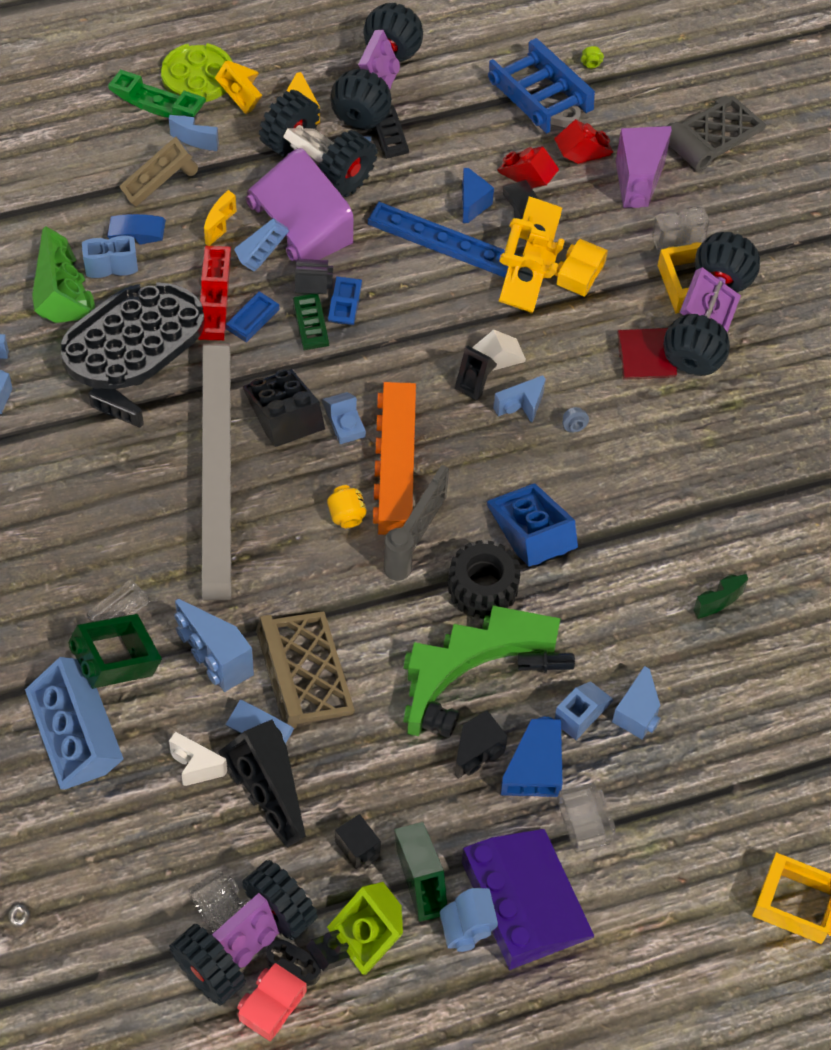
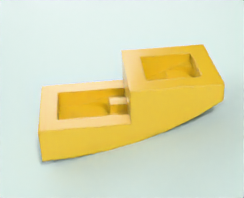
[204,190,237,246]

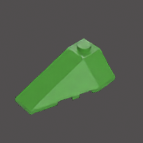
[32,226,95,323]

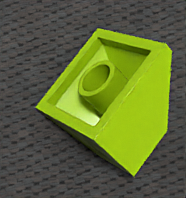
[327,882,403,975]

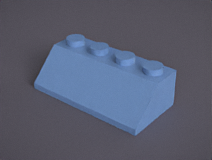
[25,657,123,790]

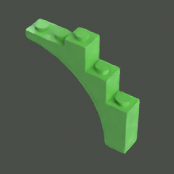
[403,606,561,736]

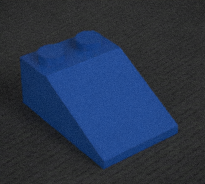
[487,483,578,567]

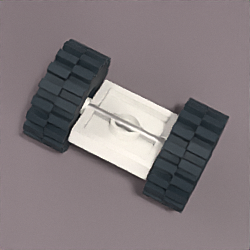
[259,89,378,197]

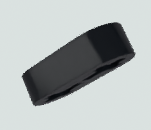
[266,939,321,986]

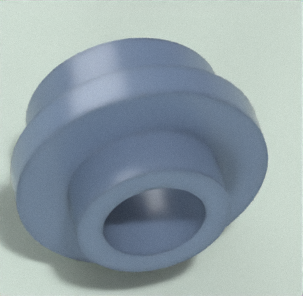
[562,407,589,433]

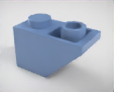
[554,682,613,740]

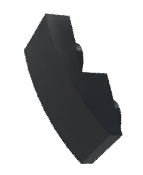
[503,180,538,219]

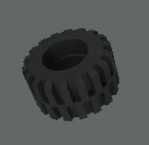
[448,540,521,618]

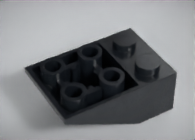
[243,369,325,447]

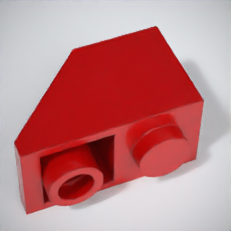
[554,119,613,164]
[497,146,559,189]

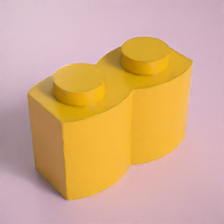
[555,239,608,297]

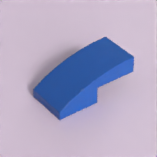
[107,214,166,245]
[328,276,362,325]

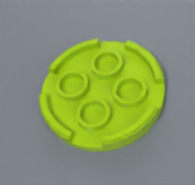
[161,43,233,102]

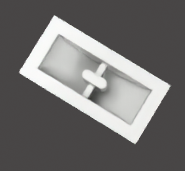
[472,330,526,371]

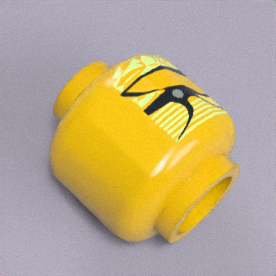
[327,485,367,529]

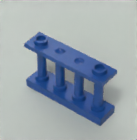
[488,38,595,134]

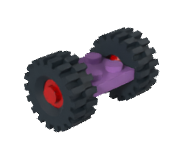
[169,860,318,1006]

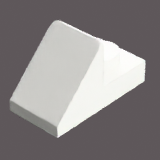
[169,732,227,786]

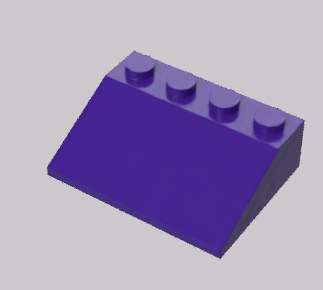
[461,829,594,970]

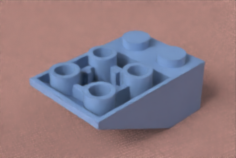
[174,599,254,692]

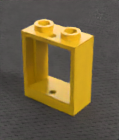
[657,242,702,314]
[752,852,831,944]

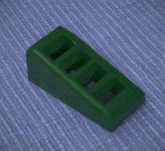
[293,294,329,351]

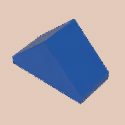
[462,168,494,223]

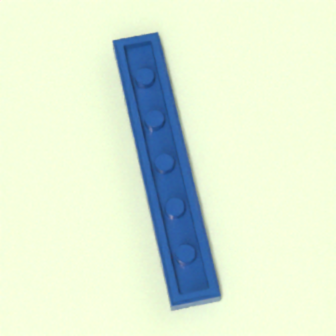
[368,202,518,278]

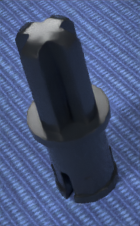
[518,650,575,673]

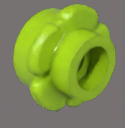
[580,46,604,68]

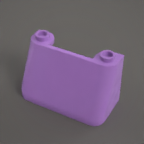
[246,148,354,263]

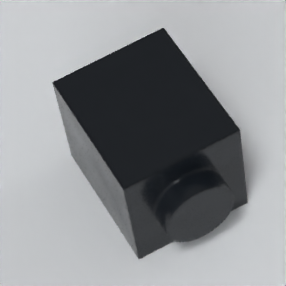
[335,814,381,869]

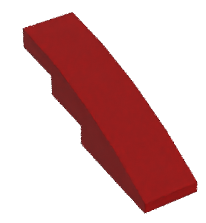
[198,246,231,341]

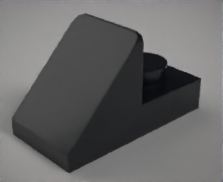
[454,346,497,400]

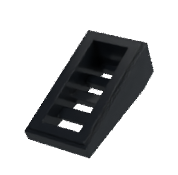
[373,105,409,159]
[88,388,144,428]

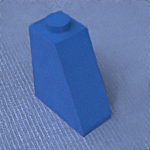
[501,717,563,797]

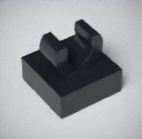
[306,930,350,971]

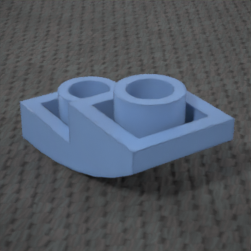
[169,115,219,151]
[226,700,294,744]

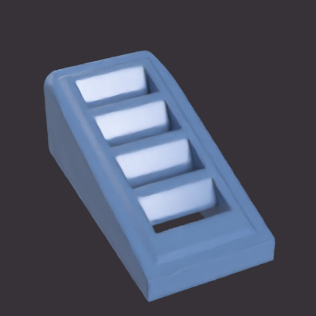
[234,218,289,271]

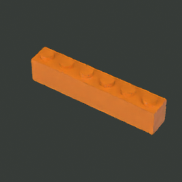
[373,382,416,535]

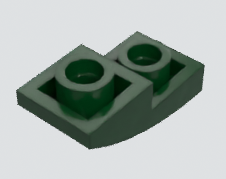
[693,574,749,619]

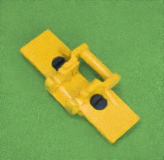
[498,196,565,313]

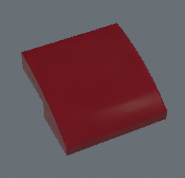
[617,328,677,380]

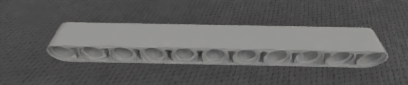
[202,343,232,601]

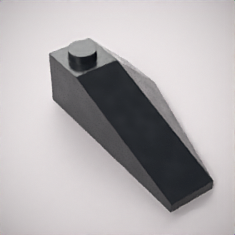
[218,719,306,848]

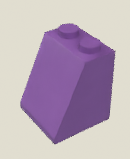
[615,126,672,208]

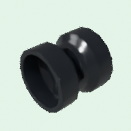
[422,701,460,738]

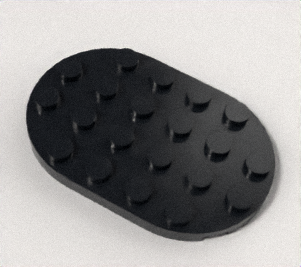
[61,282,205,389]

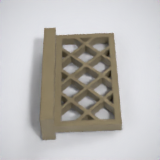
[256,612,355,729]

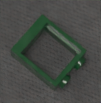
[68,614,162,689]

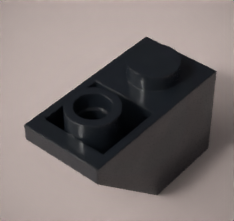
[455,710,508,779]

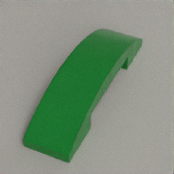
[108,69,206,118]

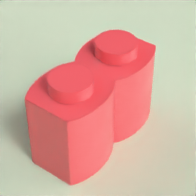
[237,963,307,1041]

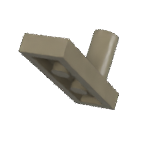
[119,136,198,207]

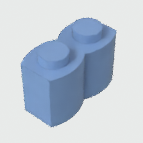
[82,236,138,278]
[440,888,498,952]

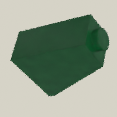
[394,822,448,922]

